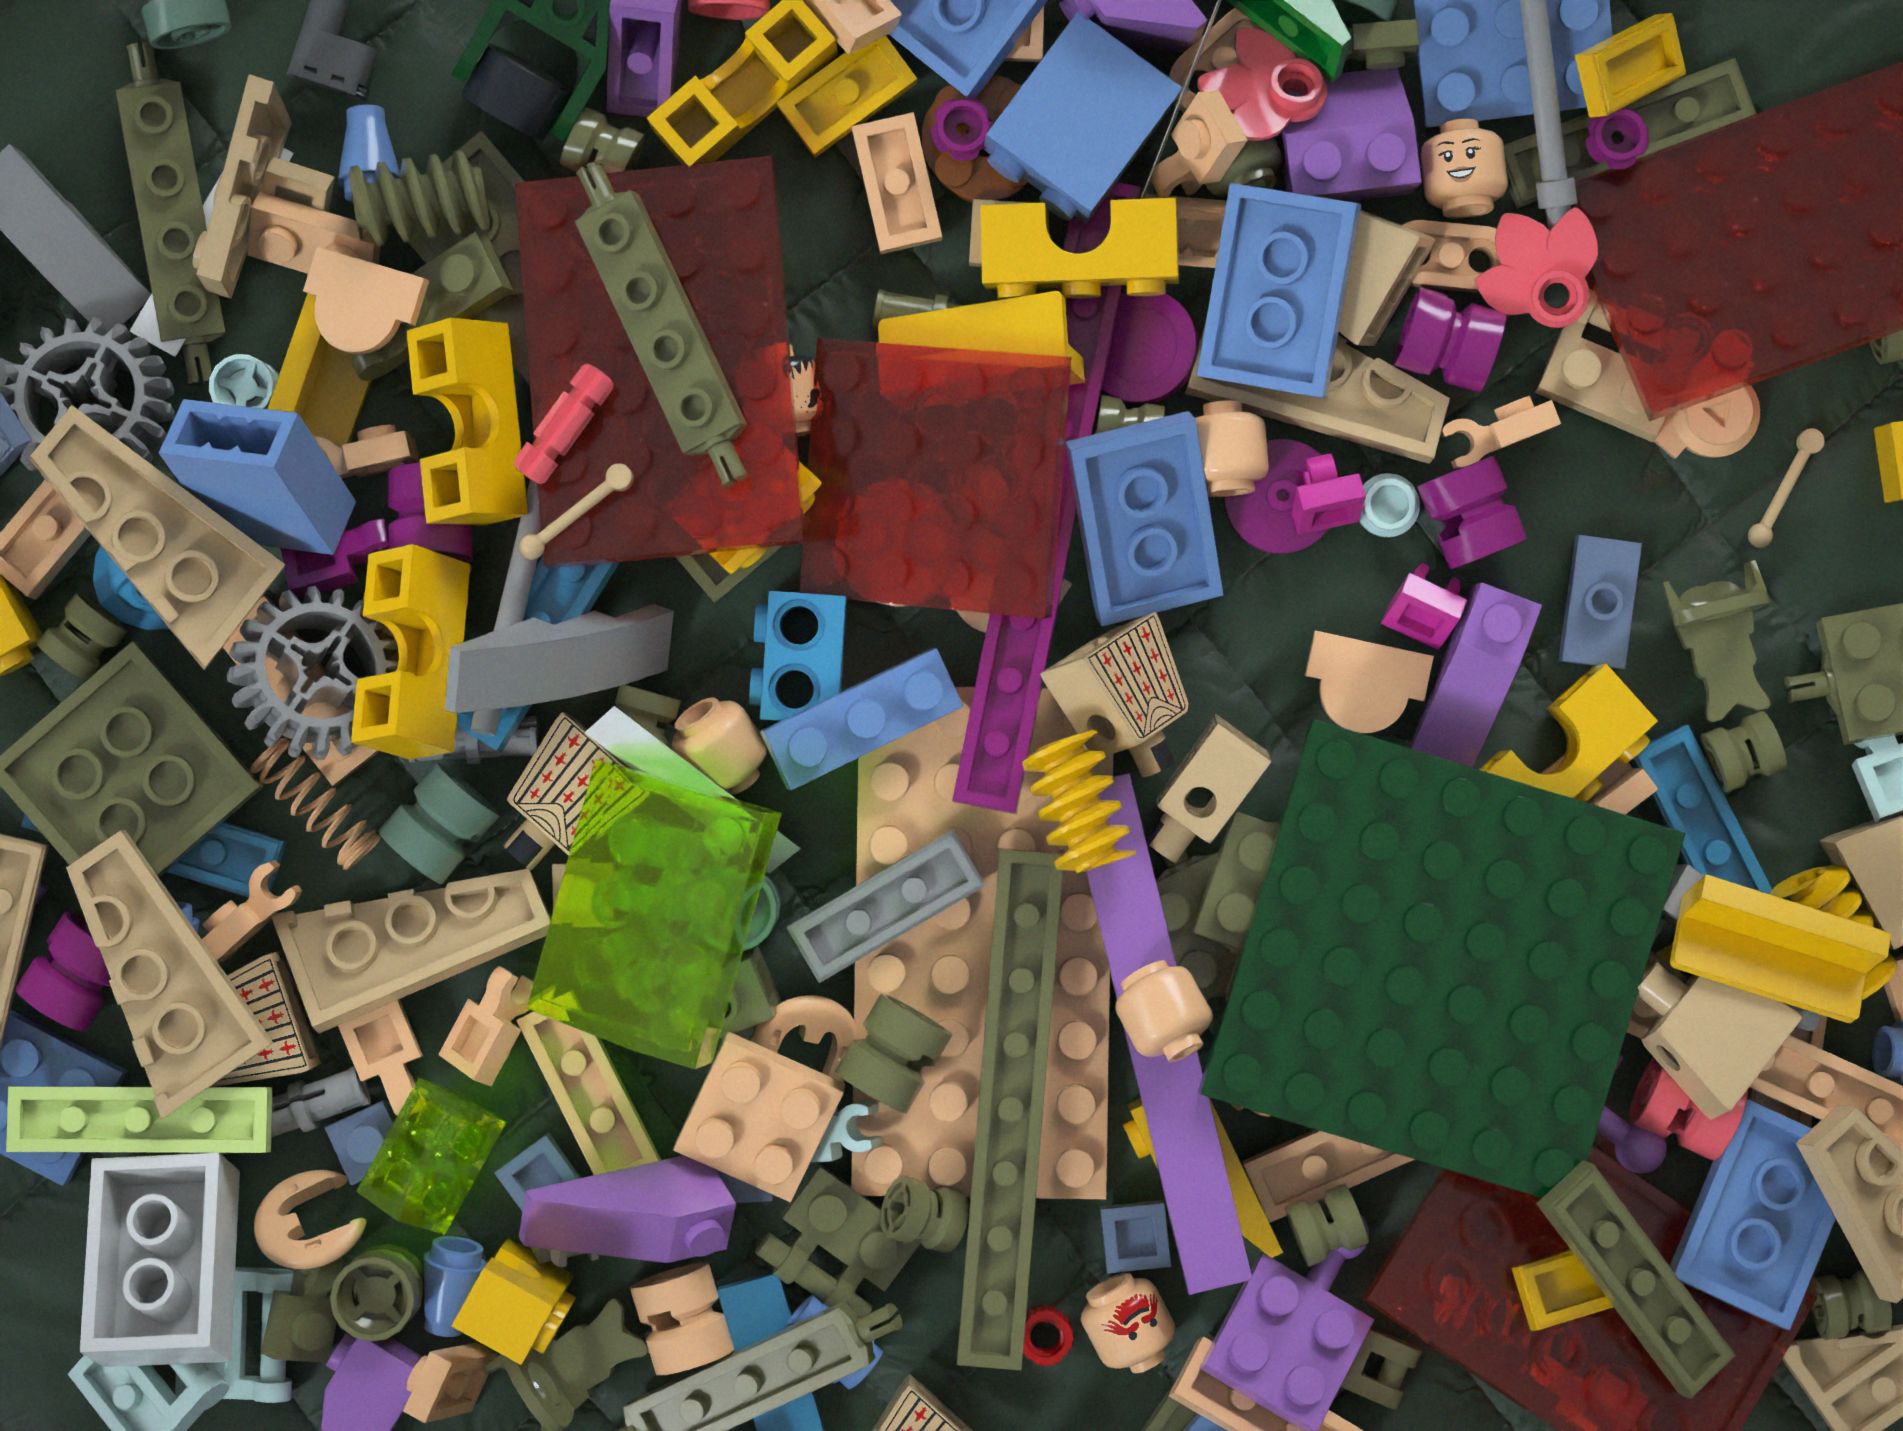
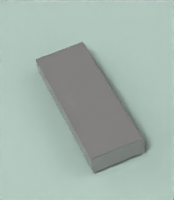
[787,830,986,983]

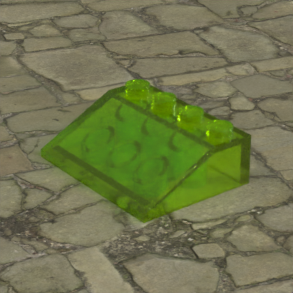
[526,759,782,1069]

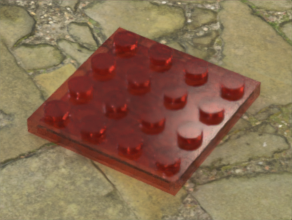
[800,338,1071,619]

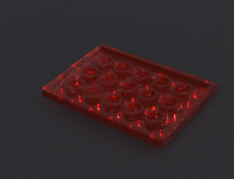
[1571,62,1903,421]
[515,156,806,569]
[1362,1145,1818,1431]

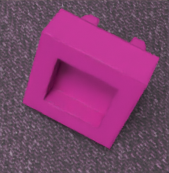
[1292,453,1366,535]
[1381,563,1467,650]

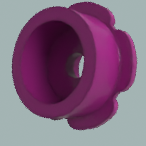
[931,98,993,162]
[1586,107,1649,170]

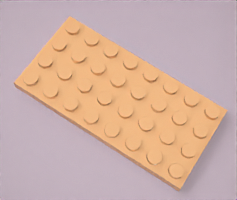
[851,687,1113,1200]

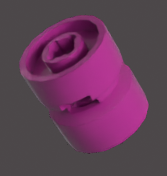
[1393,287,1506,393]
[1417,455,1528,569]
[388,463,473,564]
[15,911,111,1032]

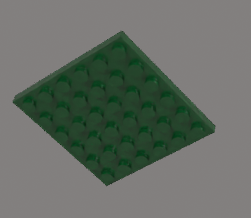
[1198,719,1686,1198]

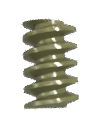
[349,150,490,246]

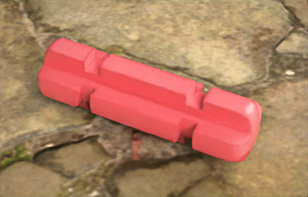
[514,363,614,484]

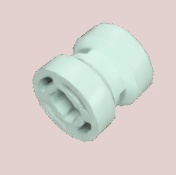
[209,354,279,409]

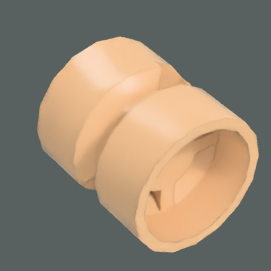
[630,1262,735,1375]

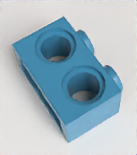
[749,591,848,721]

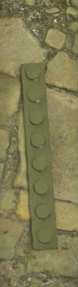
[957,848,1064,1371]

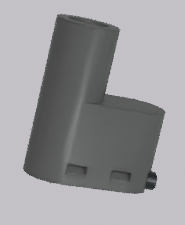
[286,0,378,101]

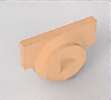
[303,247,429,355]
[1654,337,1760,459]
[1304,631,1434,733]

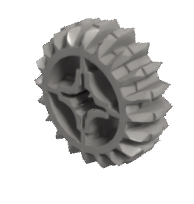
[0,317,175,482]
[227,586,398,760]

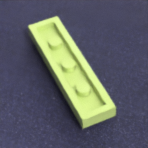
[6,1086,272,1153]

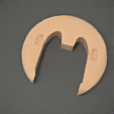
[751,995,857,1082]
[254,1170,367,1269]

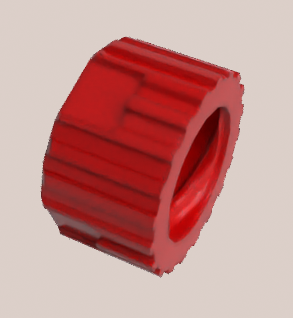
[1023,1305,1074,1367]

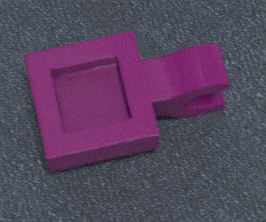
[280,519,389,600]

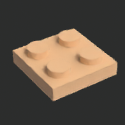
[673,1031,845,1202]

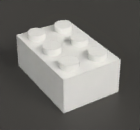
[80,1153,240,1367]

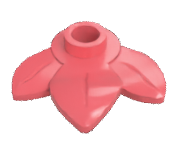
[1197,27,1327,141]
[1475,207,1598,328]

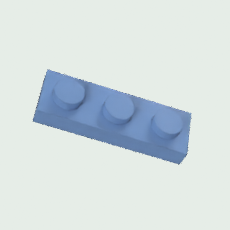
[760,648,964,790]

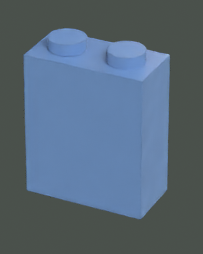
[984,12,1183,224]
[159,399,356,555]

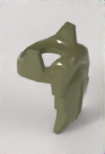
[1663,560,1771,723]
[482,1298,649,1431]

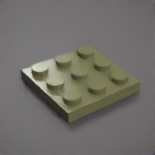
[0,641,264,878]

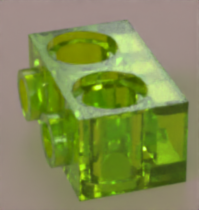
[356,1078,507,1235]

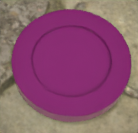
[1102,292,1199,405]
[1223,439,1329,554]

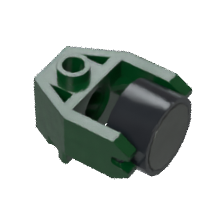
[451,0,610,141]

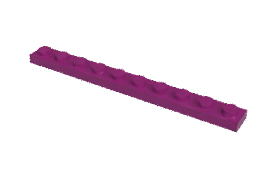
[952,182,1141,815]

